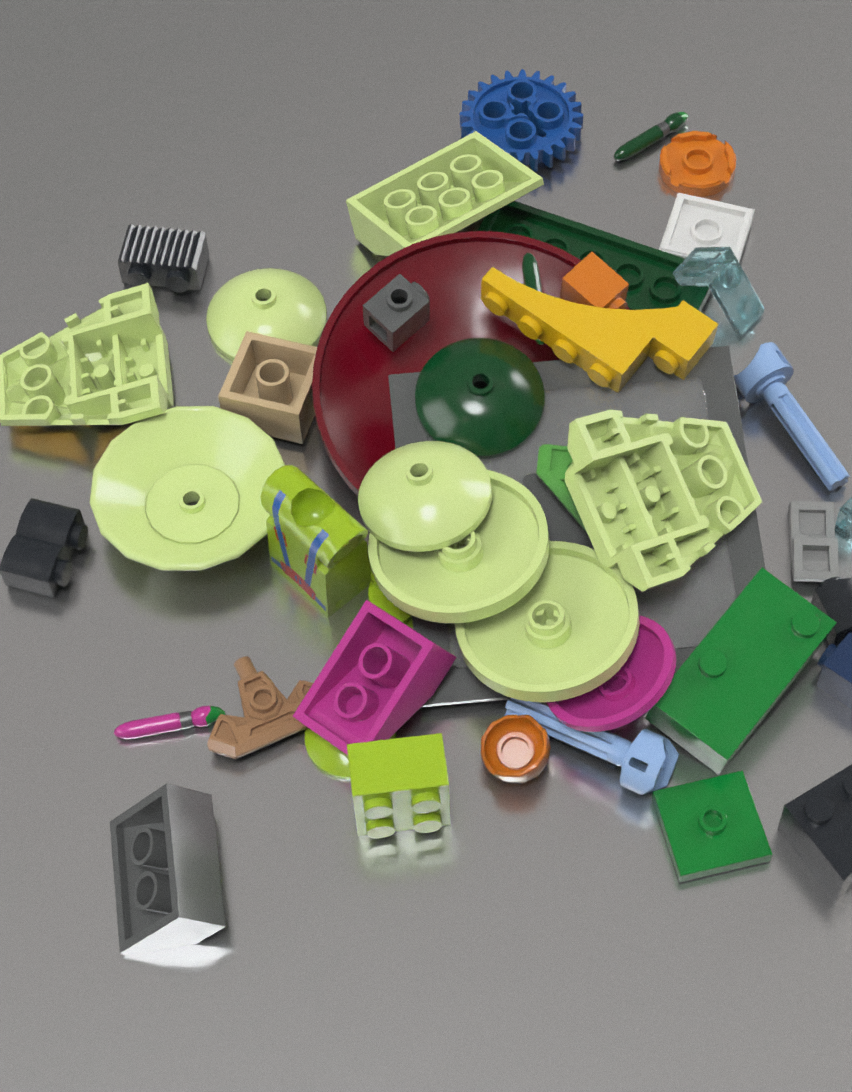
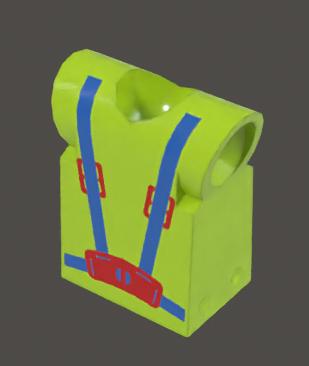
[260,465,372,618]

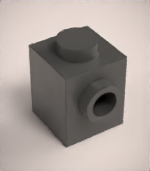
[363,274,430,352]

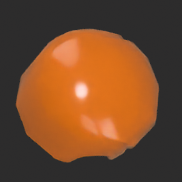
[481,715,551,784]

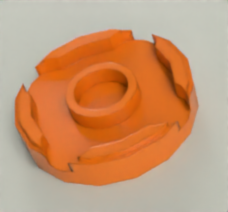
[659,131,736,197]

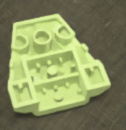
[0,283,174,426]
[565,410,762,592]

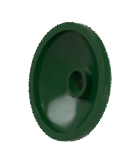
[415,338,545,459]

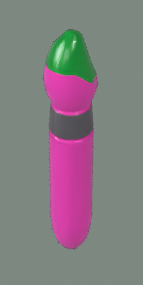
[114,706,226,739]

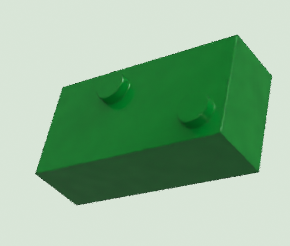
[645,567,837,775]

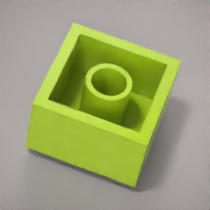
[347,733,451,838]

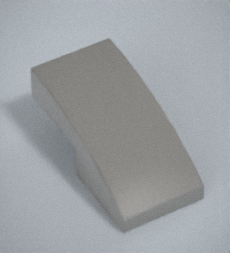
[788,501,839,582]

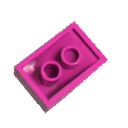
[292,600,457,755]

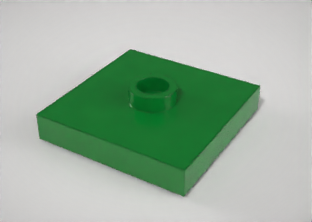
[652,770,773,883]

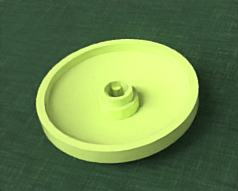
[368,470,550,623]
[455,541,640,702]

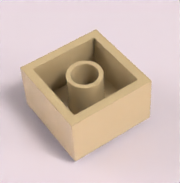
[218,331,317,444]

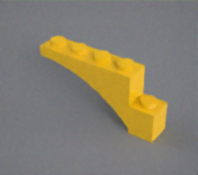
[480,267,719,393]

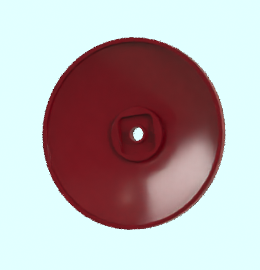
[312,231,630,496]

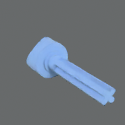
[734,342,850,491]
[505,698,679,795]

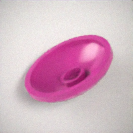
[547,616,676,732]

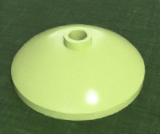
[206,268,327,361]
[358,441,492,552]

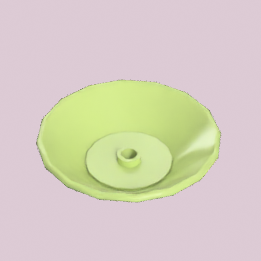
[89,406,285,571]

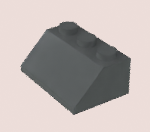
[110,783,226,955]

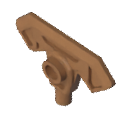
[207,656,313,759]

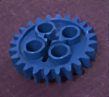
[459,69,583,172]

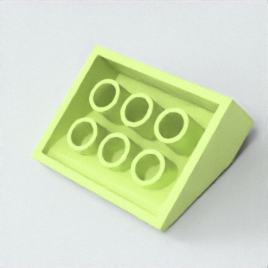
[346,131,544,256]

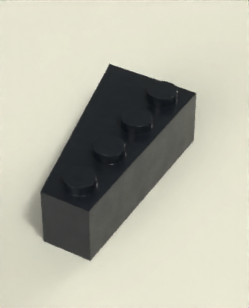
[778,764,852,904]

